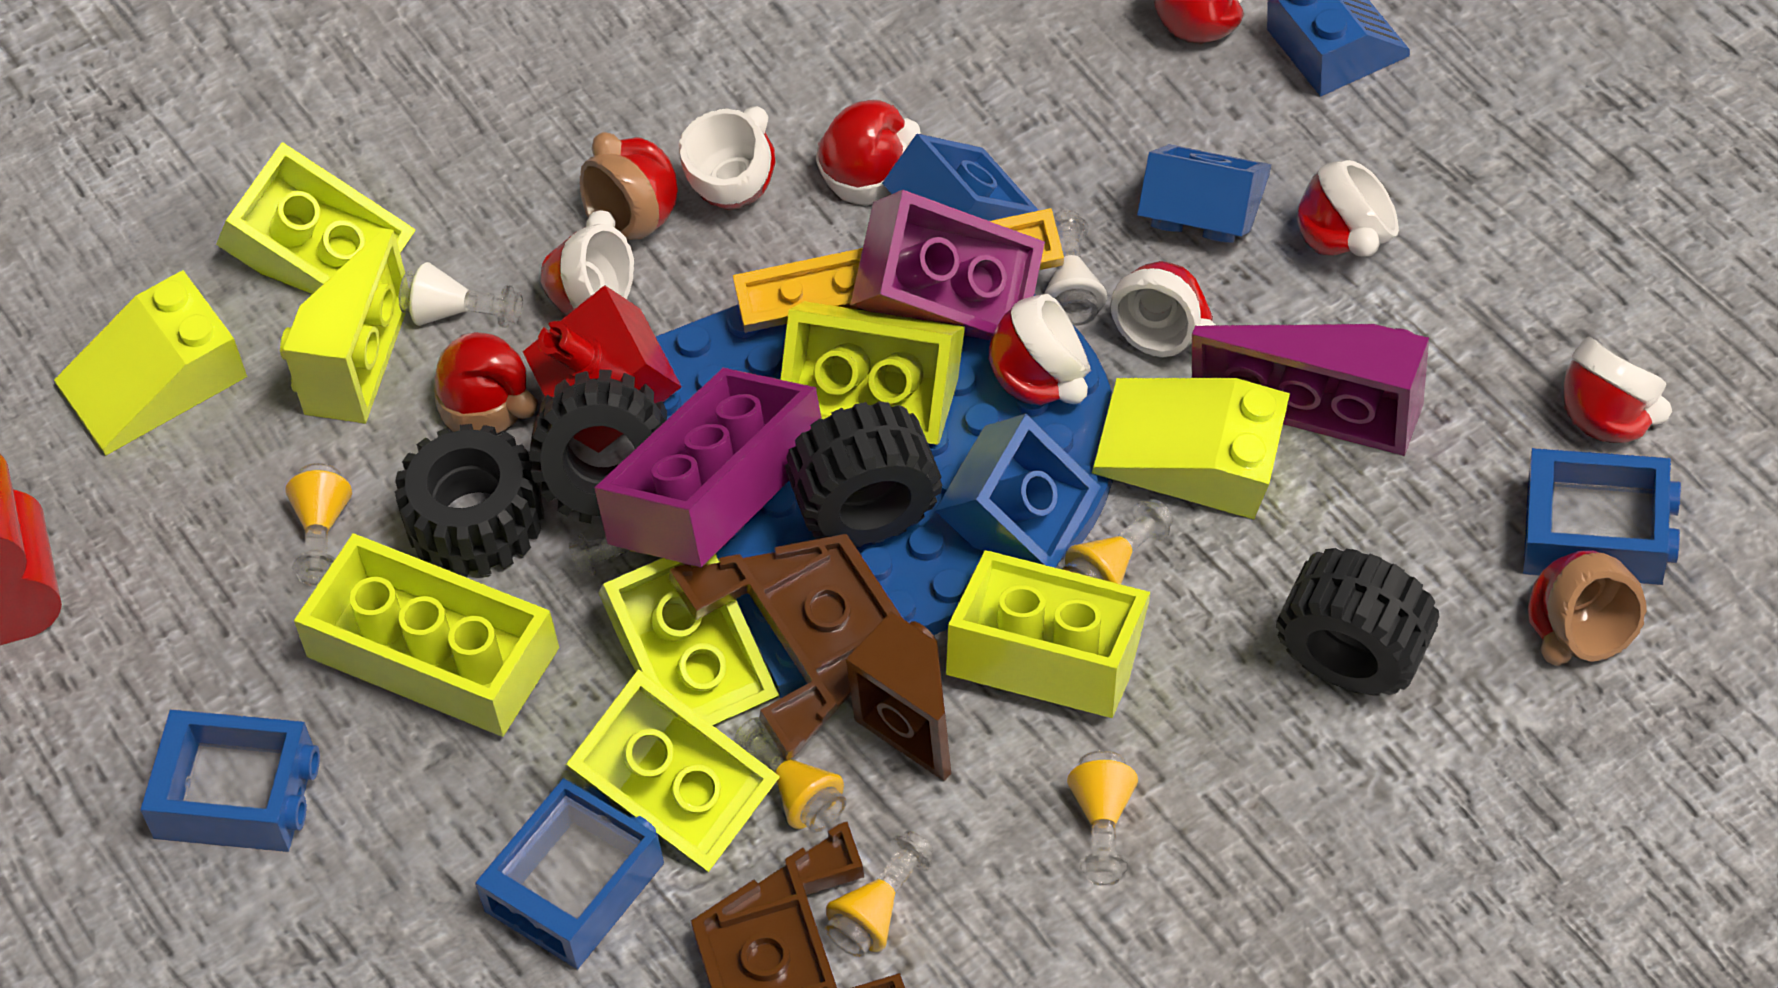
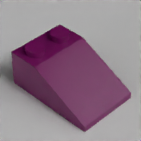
[850,190,1045,341]

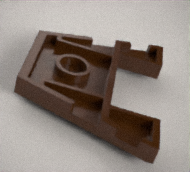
[669,534,903,761]
[691,821,905,988]

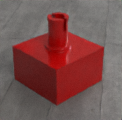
[522,285,682,453]

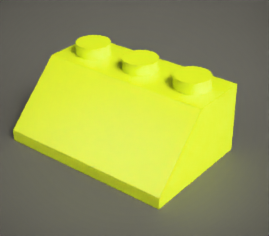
[780,301,965,445]
[946,550,1150,718]

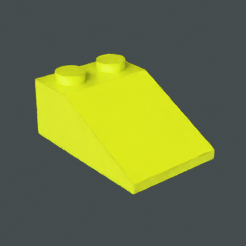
[216,142,416,294]
[280,228,410,424]
[54,270,247,456]
[1092,378,1290,519]
[598,554,779,725]
[564,669,780,872]

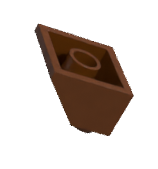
[846,611,952,781]

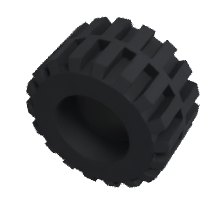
[529,369,667,524]
[785,402,942,547]
[395,424,544,577]
[1276,548,1440,696]

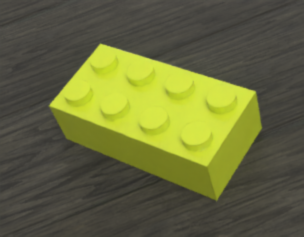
[294,533,560,737]

